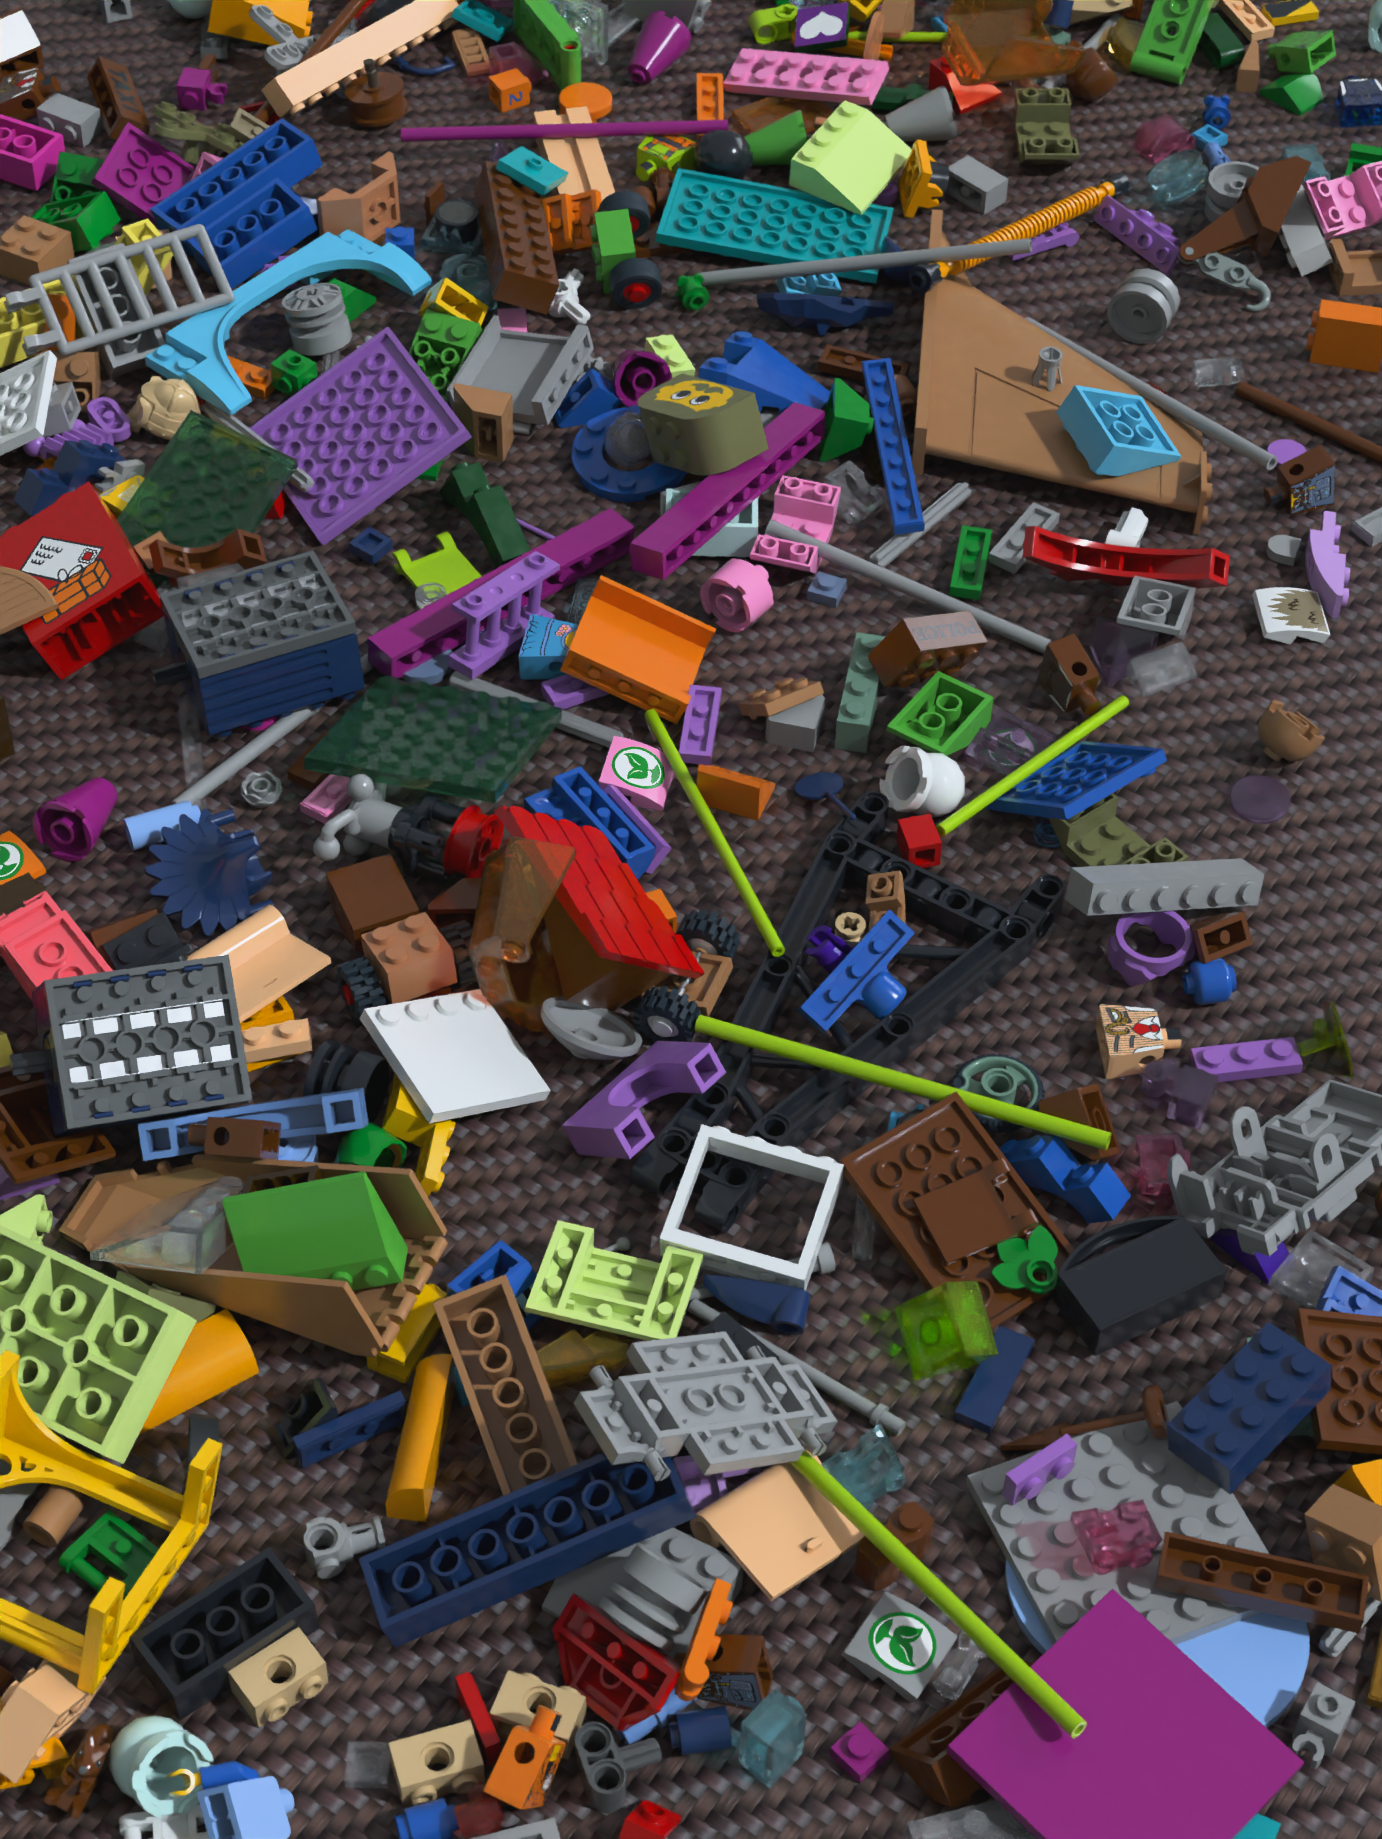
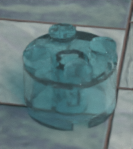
[440,254,497,312]

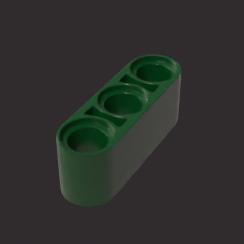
[1197,13,1245,69]

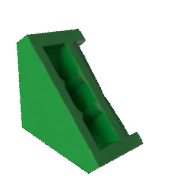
[1259,73,1323,117]

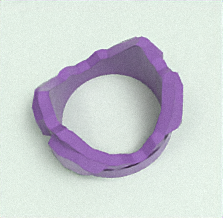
[1108,911,1195,987]

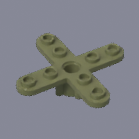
[153,101,245,165]

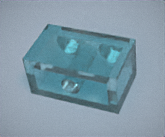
[739,1688,807,1788]

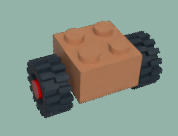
[336,912,487,1025]

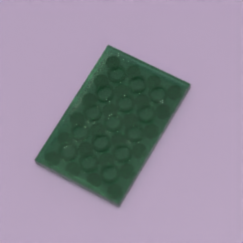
[117,410,298,593]

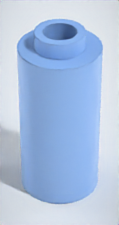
[123,800,201,851]

